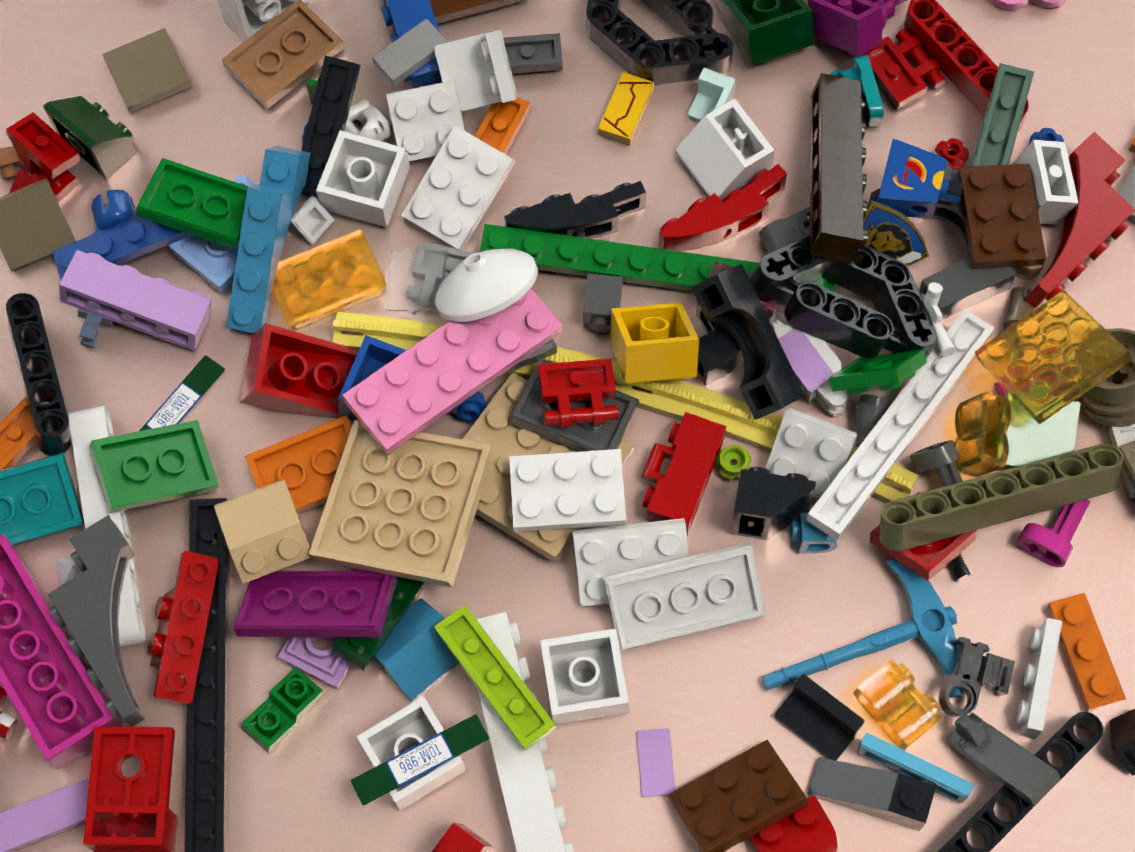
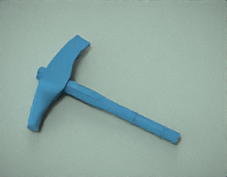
[762,558,965,698]

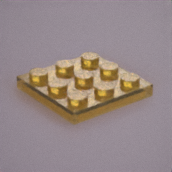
[975,290,1132,425]

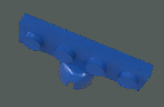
[52,189,192,281]

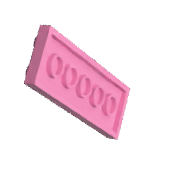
[342,288,563,455]

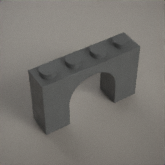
[868,161,1016,320]

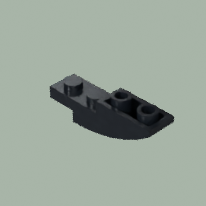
[504,181,646,239]

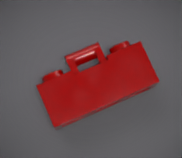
[641,412,727,536]

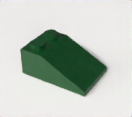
[715,0,815,65]

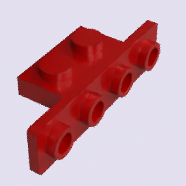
[148,551,219,705]

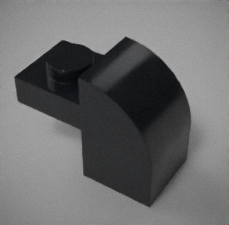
[696,302,742,386]

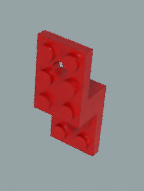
[83,726,178,852]

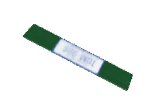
[139,355,225,431]
[351,714,489,806]

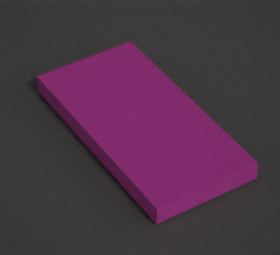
[233,571,397,638]

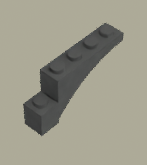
[48,515,145,727]

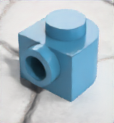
[790,509,837,554]

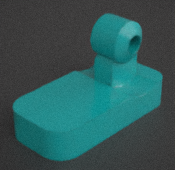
[830,55,884,128]

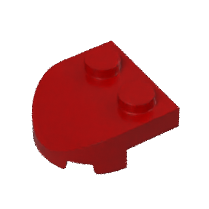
[749,795,839,852]

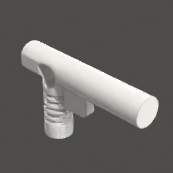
[920,282,956,357]

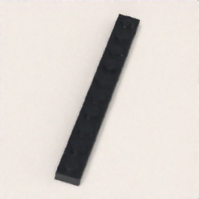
[185,498,229,852]

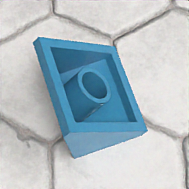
[374,598,459,703]

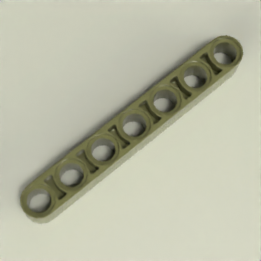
[879,444,1123,551]

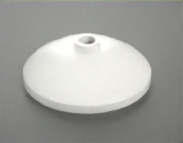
[435,249,538,322]

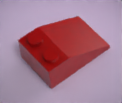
[240,323,359,420]

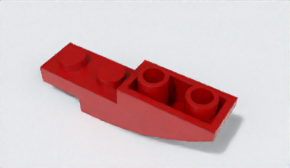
[659,164,787,251]

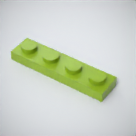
[434,605,556,752]

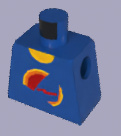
[877,139,964,218]

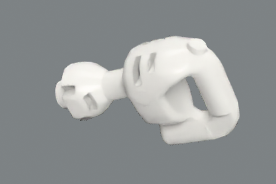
[345,99,393,142]

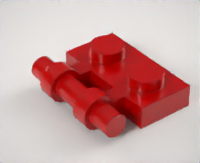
[861,28,946,110]
[538,358,619,428]

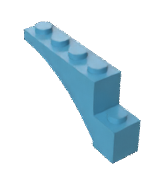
[226,146,311,333]

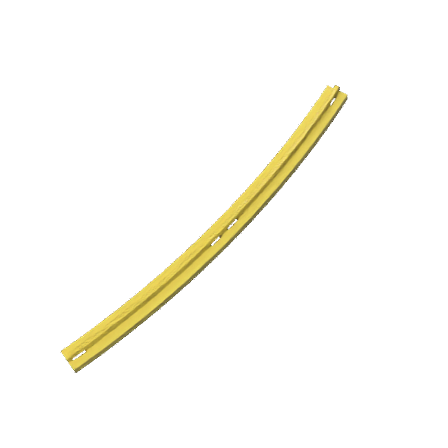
[332,312,919,503]

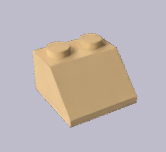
[214,479,311,584]

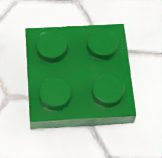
[829,349,927,395]

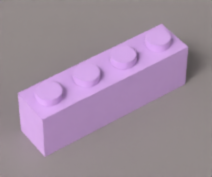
[59,250,212,351]

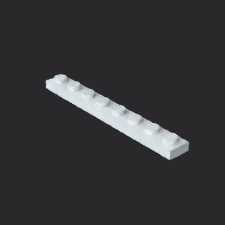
[806,309,995,541]

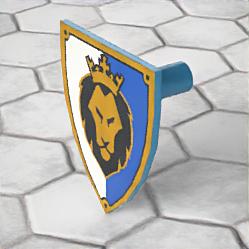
[863,200,929,266]

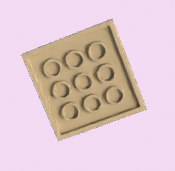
[463,372,635,563]
[309,420,495,587]

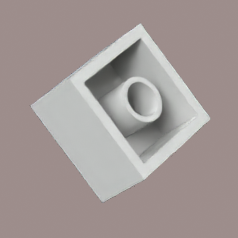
[316,130,410,227]
[540,628,629,725]
[356,696,466,811]

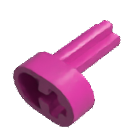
[1017,499,1091,567]

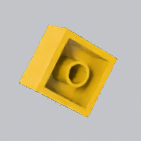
[610,302,699,384]

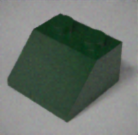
[43,96,137,180]

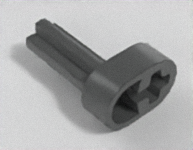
[910,440,963,487]

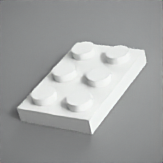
[401,125,516,250]
[509,449,626,532]
[572,518,689,607]

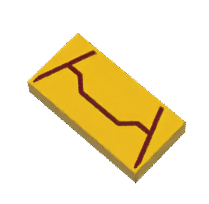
[598,72,654,145]

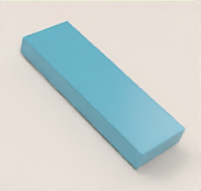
[857,732,974,804]

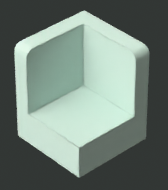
[688,68,736,122]

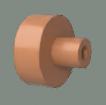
[0,146,21,178]

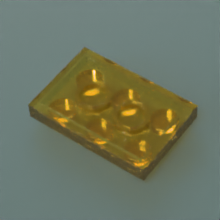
[272,229,389,331]

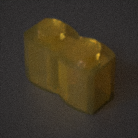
[954,391,1011,478]
[853,660,942,751]

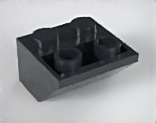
[730,467,816,540]

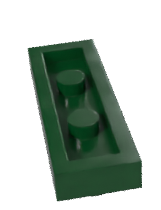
[332,576,425,671]

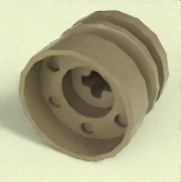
[1075,328,1135,427]

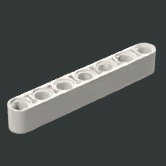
[68,405,146,648]

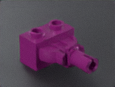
[808,0,907,57]

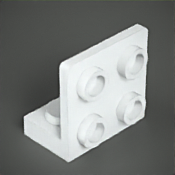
[434,29,518,111]

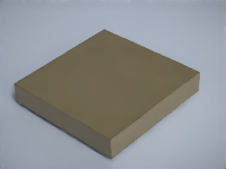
[102,28,192,113]
[0,178,76,271]

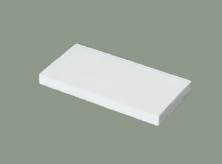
[603,542,766,651]

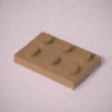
[222,0,345,110]

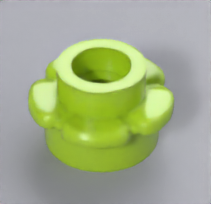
[715,445,752,480]

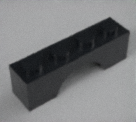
[691,263,805,420]

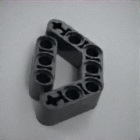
[586,0,733,85]
[750,236,937,359]

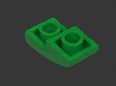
[241,667,323,753]

